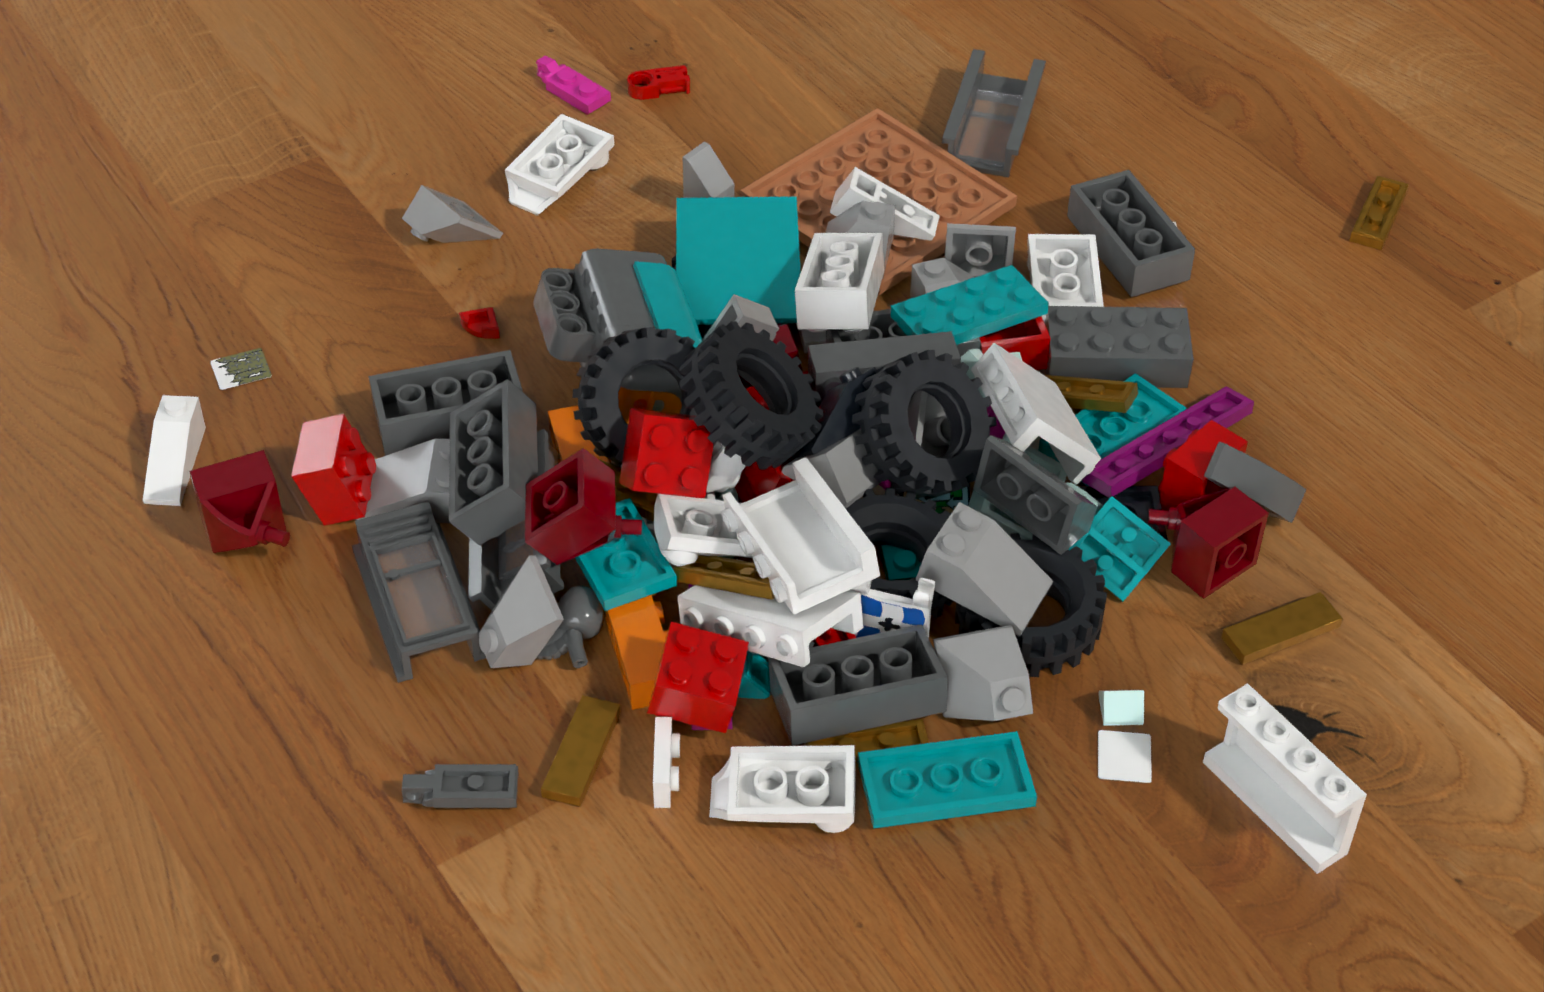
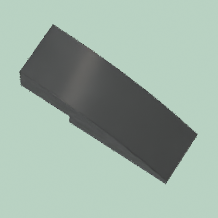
[1204,442,1306,523]

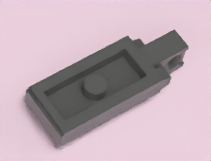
[402,764,519,808]

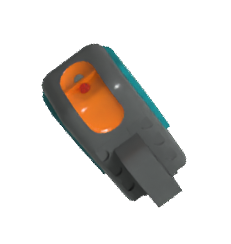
[533,248,703,423]

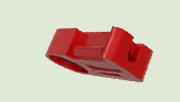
[627,65,690,100]

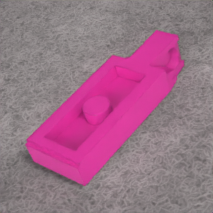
[536,56,611,115]

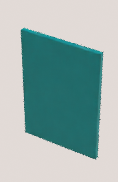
[676,196,801,325]

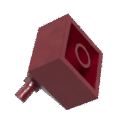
[525,448,642,565]
[189,450,290,553]
[1147,486,1269,599]

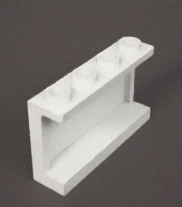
[971,343,1101,484]
[721,457,880,615]
[678,559,863,667]
[1203,683,1367,874]

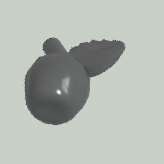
[536,586,605,668]

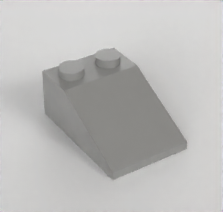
[356,439,450,523]
[916,502,1053,636]

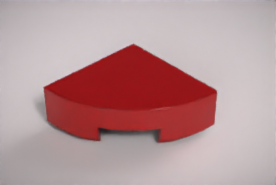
[459,307,500,339]

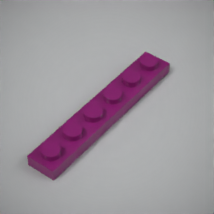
[1082,386,1254,498]

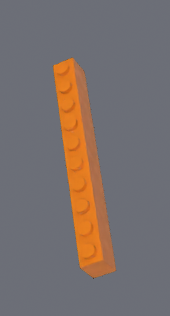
[548,405,668,710]

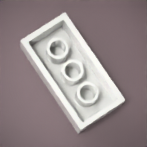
[795,233,884,333]

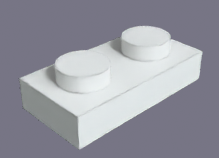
[653,717,680,808]

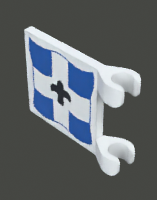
[852,577,935,638]

